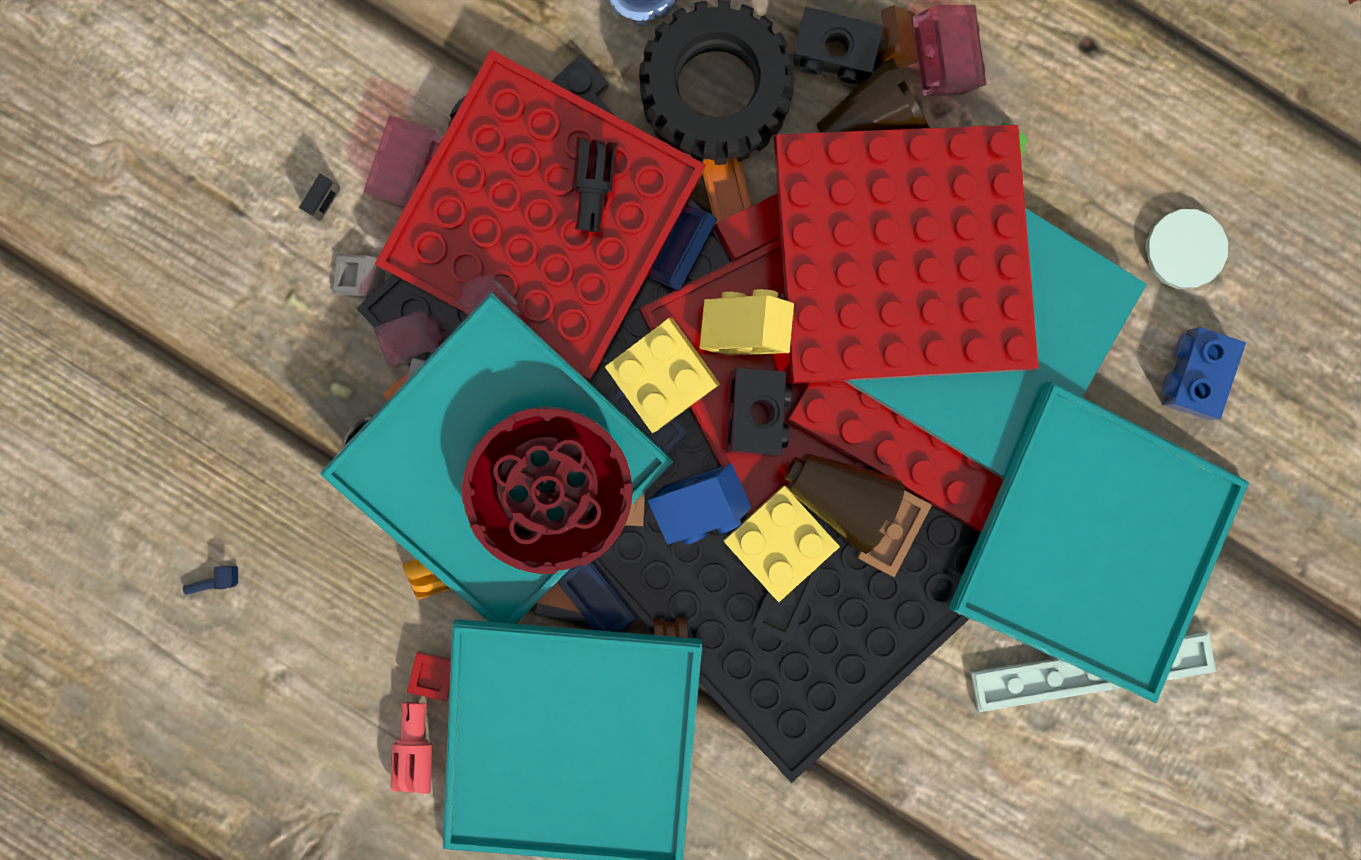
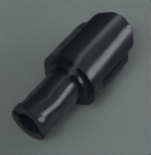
[572,137,618,232]

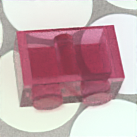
[913,5,986,96]
[363,115,441,209]

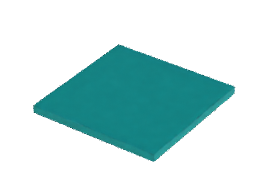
[845,208,1147,480]
[320,291,673,624]
[948,382,1249,703]
[443,619,702,860]

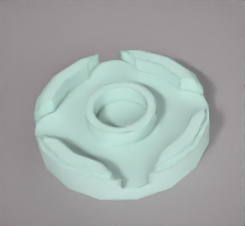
[1145,209,1228,289]

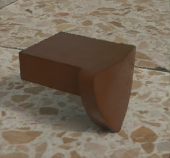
[874,5,923,70]

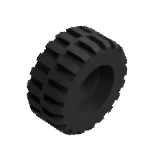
[639,0,795,165]

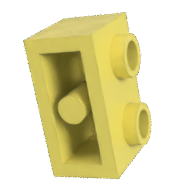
[700,289,794,355]

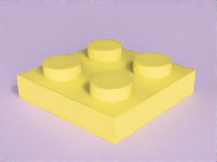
[605,318,720,433]
[723,485,840,602]

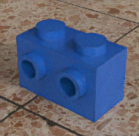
[1162,327,1246,420]
[647,463,752,545]

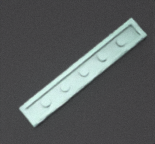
[970,631,1216,712]

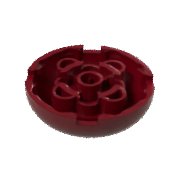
[462,406,633,574]

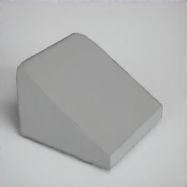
[332,254,385,298]

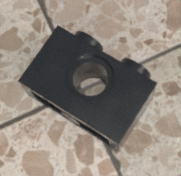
[793,6,884,84]
[726,368,792,457]

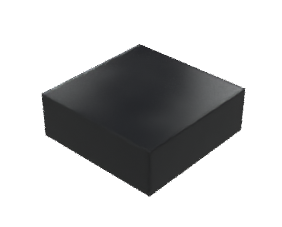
[299,173,341,221]

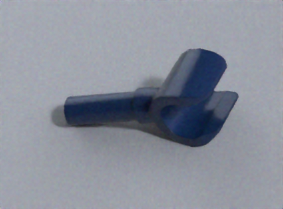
[183,566,238,595]

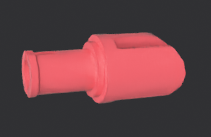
[390,702,432,794]

